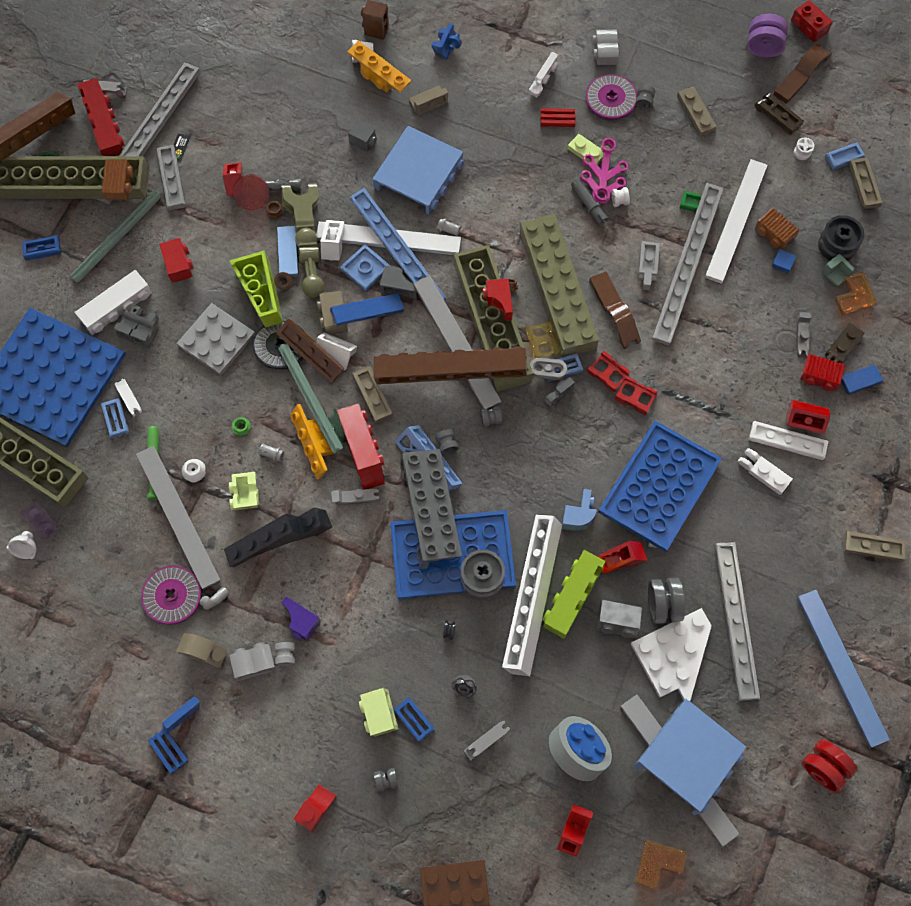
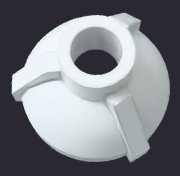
[6,531,37,559]

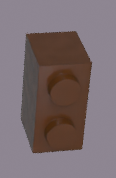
[361,0,389,40]

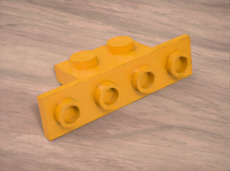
[347,40,411,93]
[290,404,335,479]

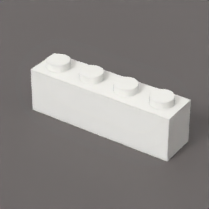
[75,270,152,335]

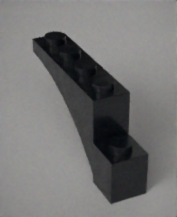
[224,508,333,567]

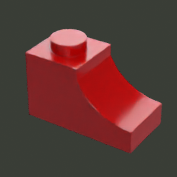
[223,162,245,197]
[482,278,513,321]
[597,541,648,574]
[293,784,337,833]

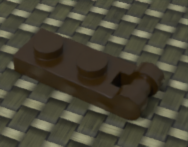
[755,93,804,135]

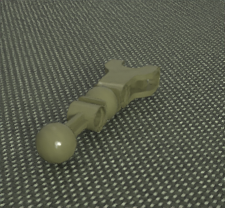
[281,183,325,298]

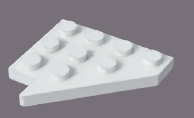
[630,608,711,701]

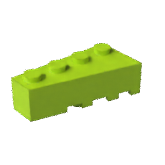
[230,251,283,327]
[542,550,605,639]

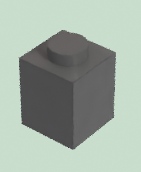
[348,120,377,152]

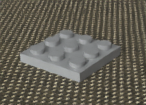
[176,303,255,376]

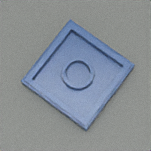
[340,244,390,292]

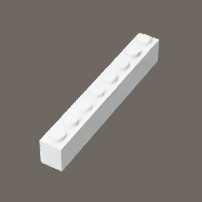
[502,515,562,676]

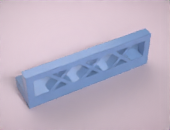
[395,425,463,491]

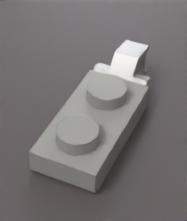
[638,241,660,290]

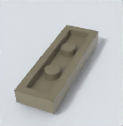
[677,86,717,136]
[849,157,882,209]
[353,366,393,423]
[844,531,906,562]

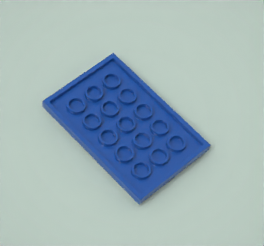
[598,421,722,552]
[390,510,516,600]

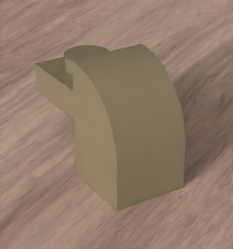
[176,633,228,669]

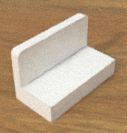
[316,332,357,371]

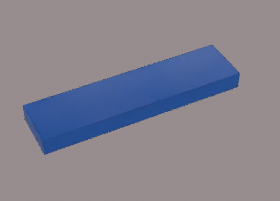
[330,293,404,326]

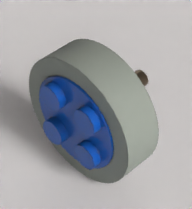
[549,716,612,781]

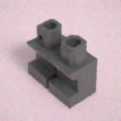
[114,305,159,349]

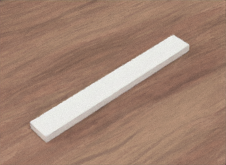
[705,159,767,284]
[316,221,461,255]

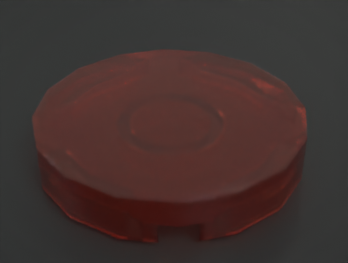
[233,174,269,210]

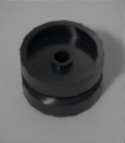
[818,215,865,261]

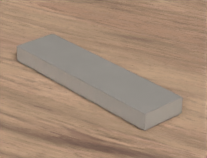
[157,145,186,211]

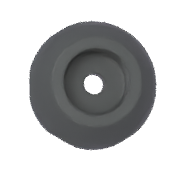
[452,675,477,697]

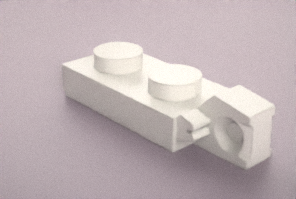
[528,52,558,98]

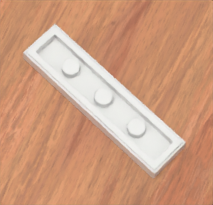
[748,421,828,460]

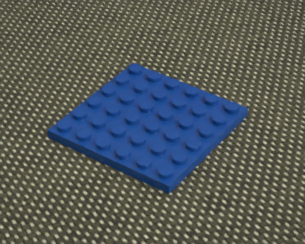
[0,308,126,447]

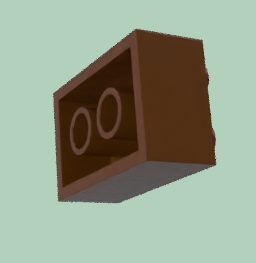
[420,860,490,906]

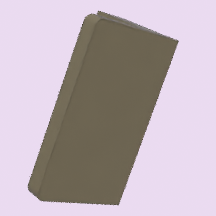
[409,86,448,116]

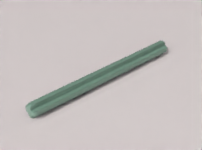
[70,190,161,283]
[279,344,343,453]

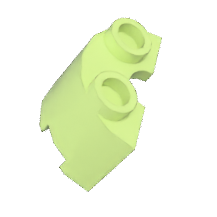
[229,472,259,511]

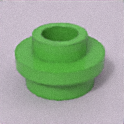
[232,417,251,436]

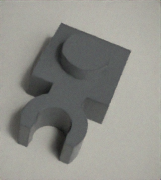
[545,377,575,407]

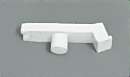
[115,379,142,416]

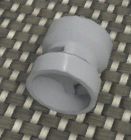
[275,642,295,666]

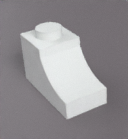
[321,220,344,261]

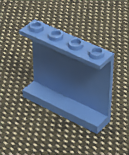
[373,126,464,215]
[634,699,746,816]

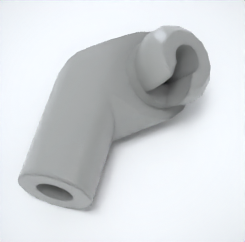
[199,587,229,610]

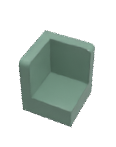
[822,254,855,287]

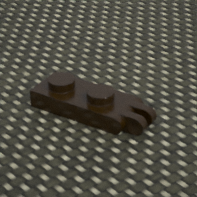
[825,322,865,364]

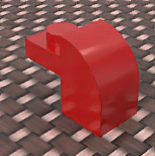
[557,804,593,857]

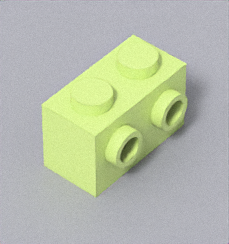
[359,688,398,737]

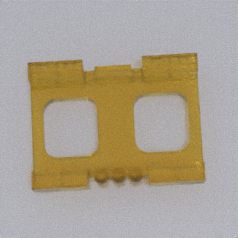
[525,320,560,358]

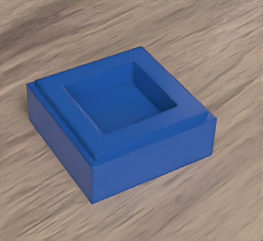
[772,249,796,273]

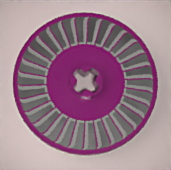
[586,74,637,120]
[141,566,201,625]

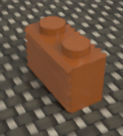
[102,159,134,200]
[755,208,799,250]

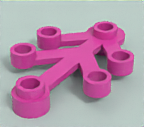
[580,138,628,204]

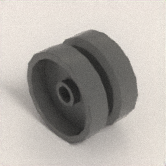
[461,550,505,599]
[648,577,685,624]

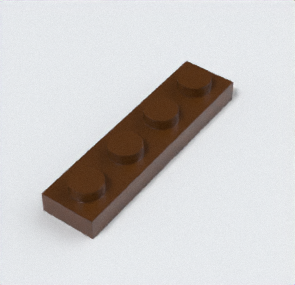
[276,319,345,383]

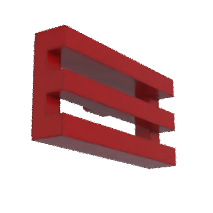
[540,108,575,127]

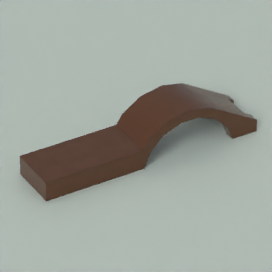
[773,43,832,104]
[589,271,641,349]

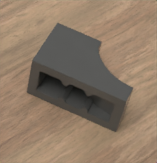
[380,266,418,300]

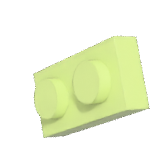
[568,134,603,165]

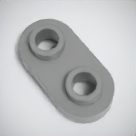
[530,358,567,380]

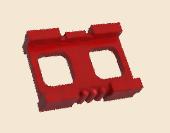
[587,351,631,392]
[614,376,658,415]

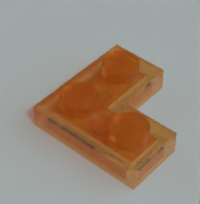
[835,271,878,315]
[635,840,687,889]

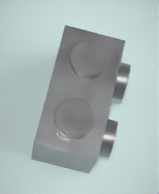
[596,600,642,638]

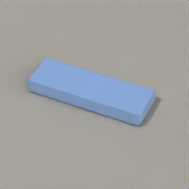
[277,226,298,277]

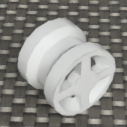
[794,138,814,160]
[611,187,630,207]

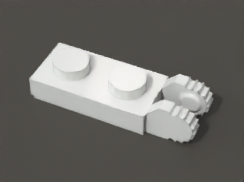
[738,448,793,495]

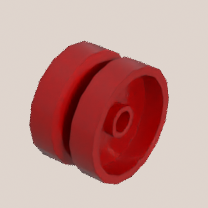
[801,739,858,794]

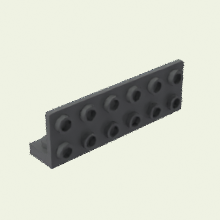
[399,449,462,569]

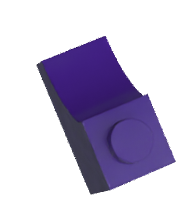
[281,597,321,642]

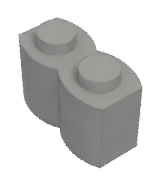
[592,29,619,65]
[229,642,276,681]

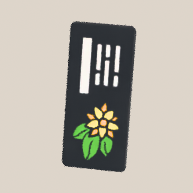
[173,133,191,162]

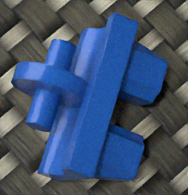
[432,24,462,59]

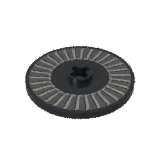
[252,320,305,370]

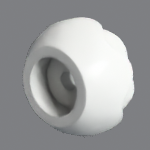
[182,459,206,482]

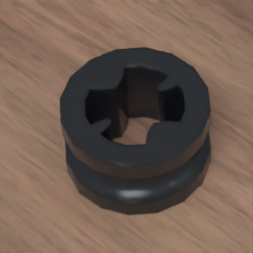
[443,620,456,640]

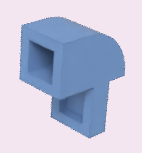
[562,489,597,531]

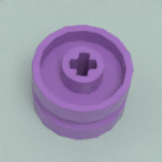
[747,14,788,58]

